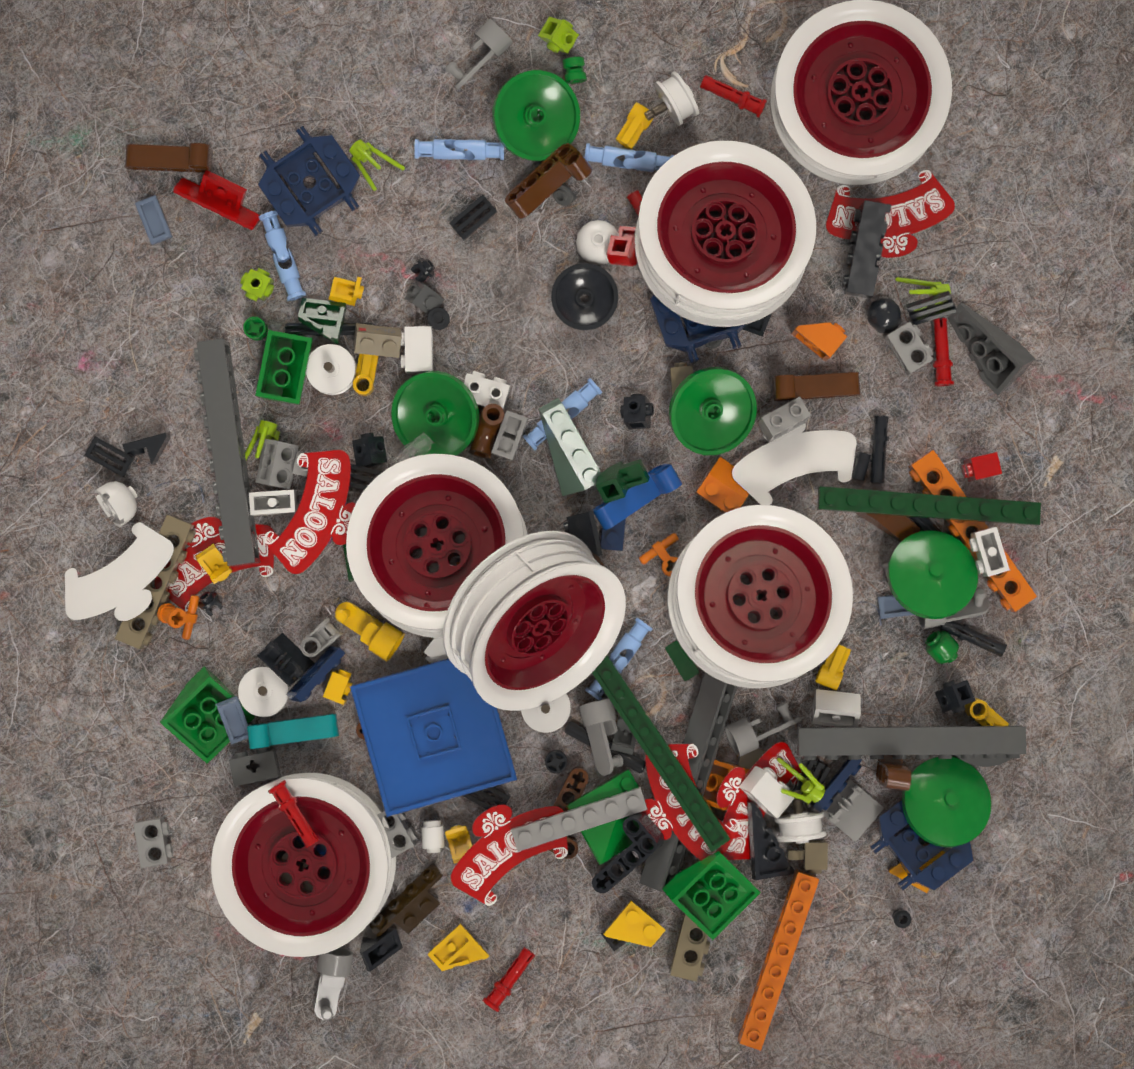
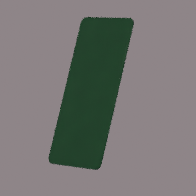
[665,640,700,682]

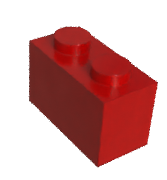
[961,452,1002,482]

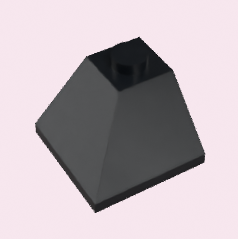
[563,511,603,556]

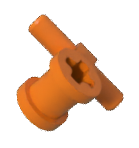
[639,533,679,577]
[157,595,199,640]

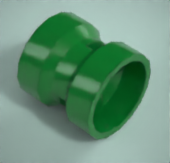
[562,57,587,84]
[243,317,268,341]

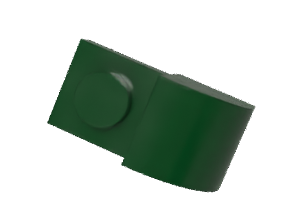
[596,459,650,503]

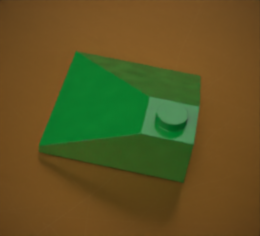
[160,666,255,764]
[566,770,639,865]
[662,851,761,940]

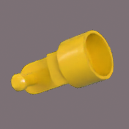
[335,602,405,662]

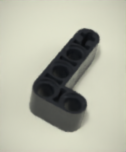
[592,812,664,894]

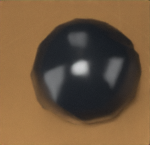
[867,298,901,333]

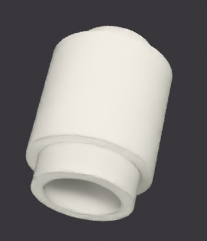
[421,820,445,853]

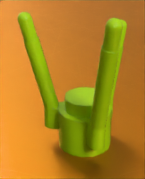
[349,139,405,191]
[895,277,951,311]
[245,420,280,460]
[777,758,825,804]

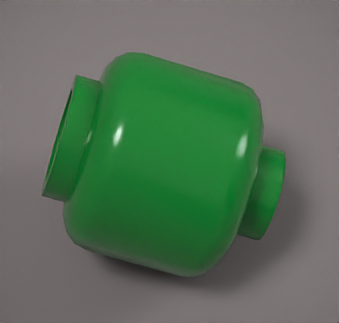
[925,631,959,664]

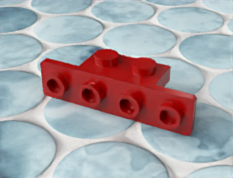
[173,170,260,230]

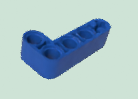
[593,464,682,530]

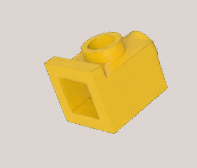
[323,669,353,705]

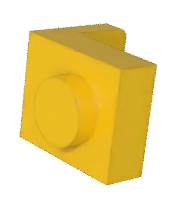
[329,276,364,306]
[195,544,232,584]
[445,825,473,864]

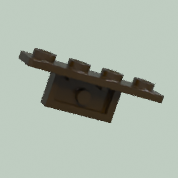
[369,863,443,937]

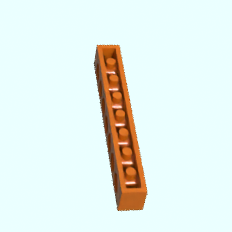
[908,450,1037,612]
[738,869,820,1051]

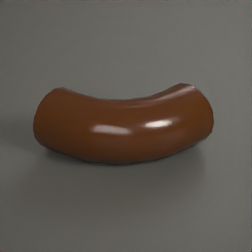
[469,404,504,459]

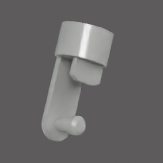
[446,18,513,90]
[917,588,990,629]
[579,699,623,776]
[724,702,801,757]
[314,947,354,1021]

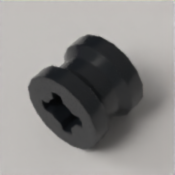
[545,750,567,773]

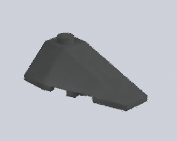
[948,303,1035,396]

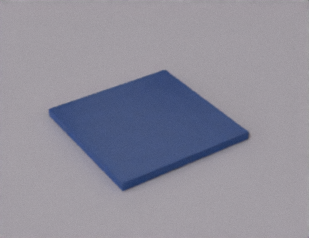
[350,658,517,817]

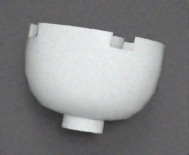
[576,220,619,265]
[94,481,137,527]

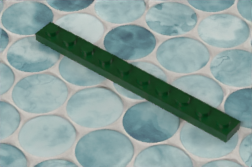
[817,486,1041,526]
[592,654,731,852]

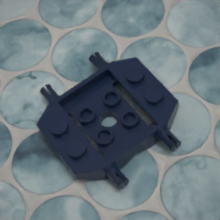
[258,126,360,236]
[650,295,746,363]
[870,800,973,891]

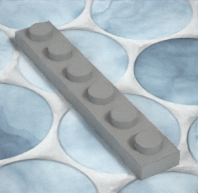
[511,787,648,852]

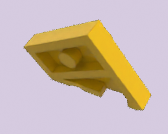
[603,900,666,947]
[427,923,490,971]

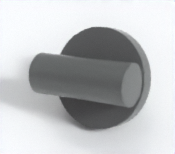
[553,183,578,206]

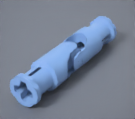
[415,139,504,160]
[584,143,675,172]
[259,211,306,301]
[522,378,602,451]
[585,618,652,701]

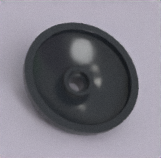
[551,263,618,331]

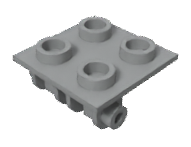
[823,779,884,842]

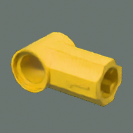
[616,102,655,149]
[353,354,379,396]
[815,644,851,691]
[965,698,1009,726]

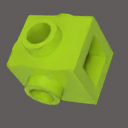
[538,17,579,54]
[240,268,274,302]

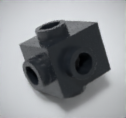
[620,394,654,430]
[352,433,387,467]
[935,680,976,714]

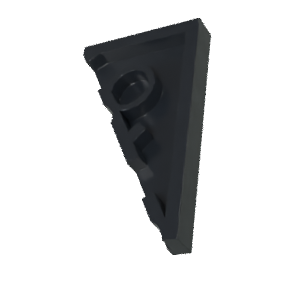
[747,801,795,881]

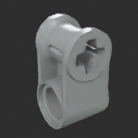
[301,617,343,657]

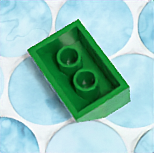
[255,330,313,405]

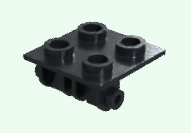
[257,632,314,687]

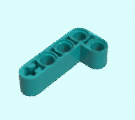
[247,714,339,749]

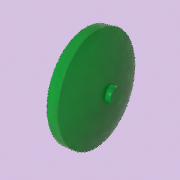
[492,70,580,161]
[669,367,757,455]
[391,371,479,456]
[887,531,978,619]
[902,757,991,847]

